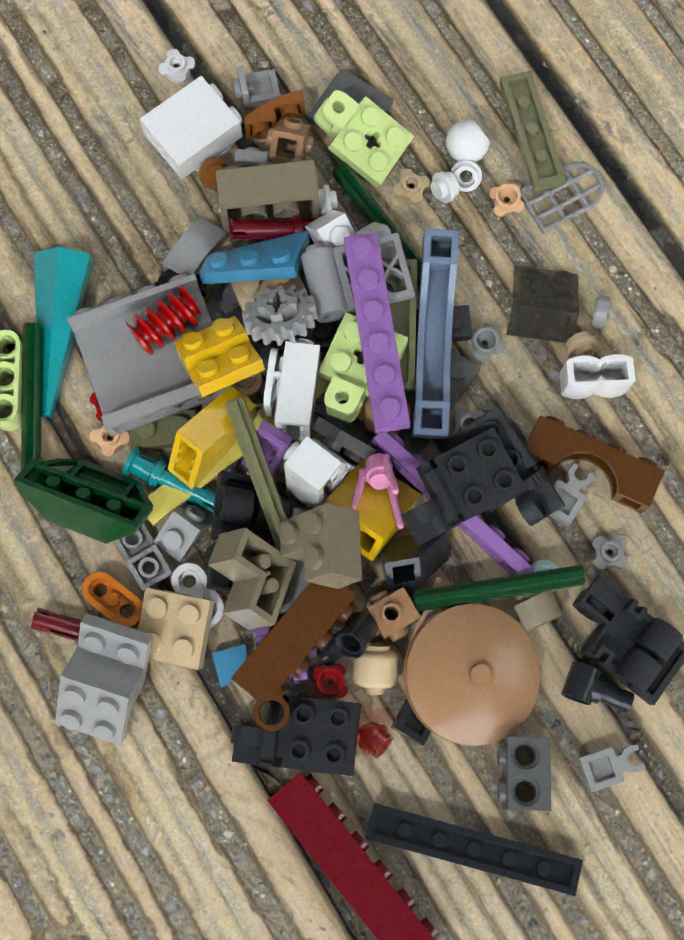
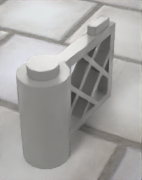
[301,229,415,323]

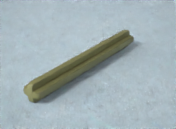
[225,397,296,561]

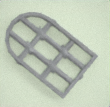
[520,163,604,234]

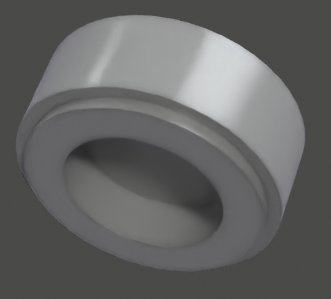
[591,295,610,329]

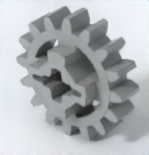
[242,285,318,346]

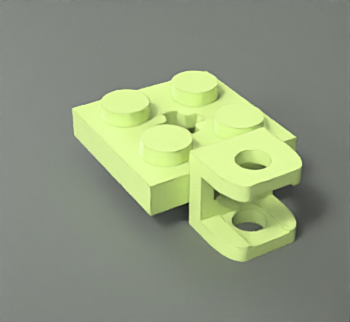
[314,90,414,188]
[318,313,408,423]

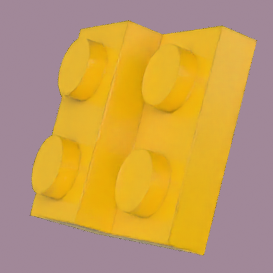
[174,316,265,397]

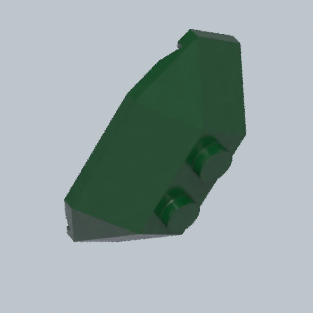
[14,458,153,544]

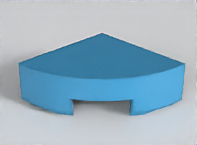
[212,644,247,688]

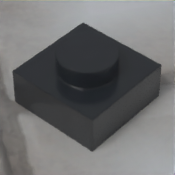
[391,698,431,746]

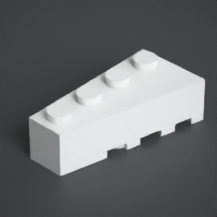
[283,436,356,511]

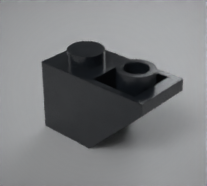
[380,532,449,591]

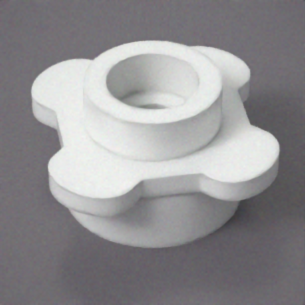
[158,49,195,84]

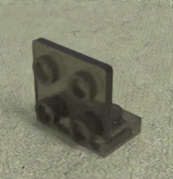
[506,266,579,343]

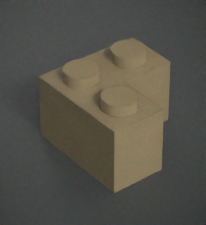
[279,503,362,589]
[208,528,296,630]

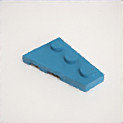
[199,230,310,284]

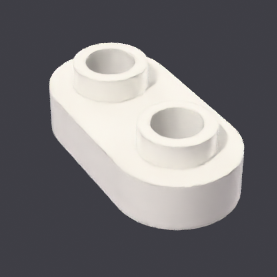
[171,563,224,628]

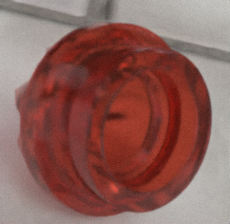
[357,721,393,759]

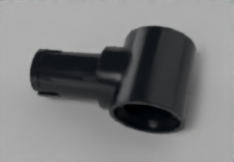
[317,612,378,666]
[561,661,634,712]

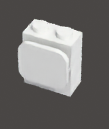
[140,76,243,180]
[264,339,320,442]

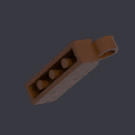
[231,583,357,732]

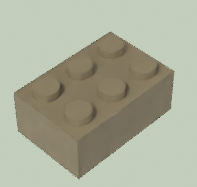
[215,158,319,234]

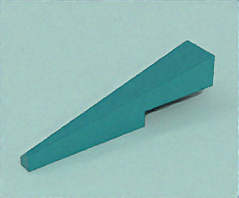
[34,247,95,419]

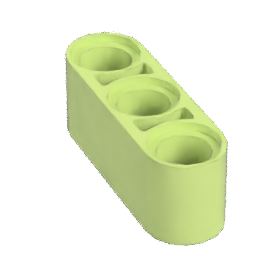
[0,329,23,431]

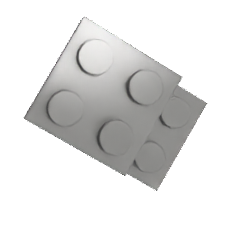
[55,613,153,746]

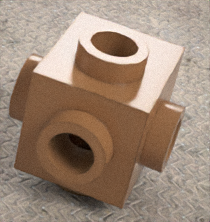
[266,117,314,163]
[365,587,421,643]

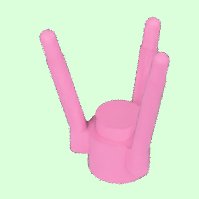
[350,453,404,529]

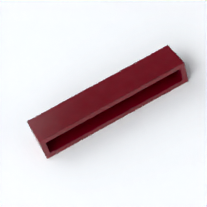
[267,772,440,940]

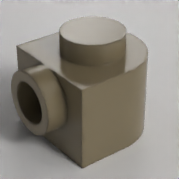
[514,590,563,632]

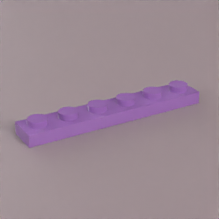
[344,232,410,433]
[368,431,535,576]

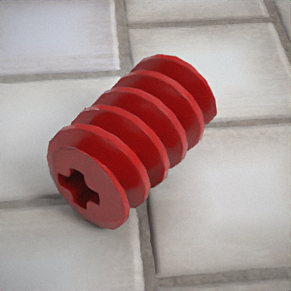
[125,285,201,356]

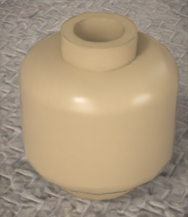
[352,642,399,695]

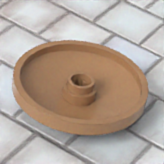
[403,604,541,746]

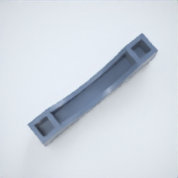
[412,229,459,439]

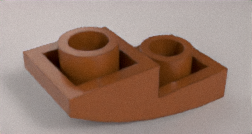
[244,90,305,139]

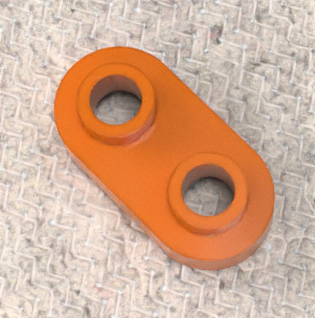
[82,572,143,628]

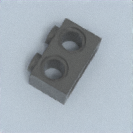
[497,736,551,811]

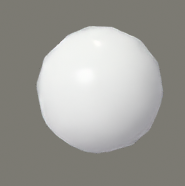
[446,119,490,162]

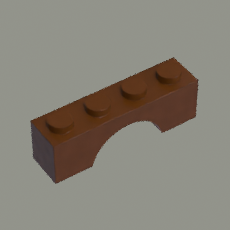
[527,415,665,514]

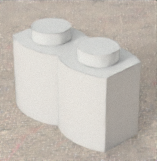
[559,354,636,399]

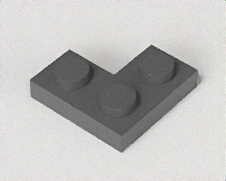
[312,417,381,463]

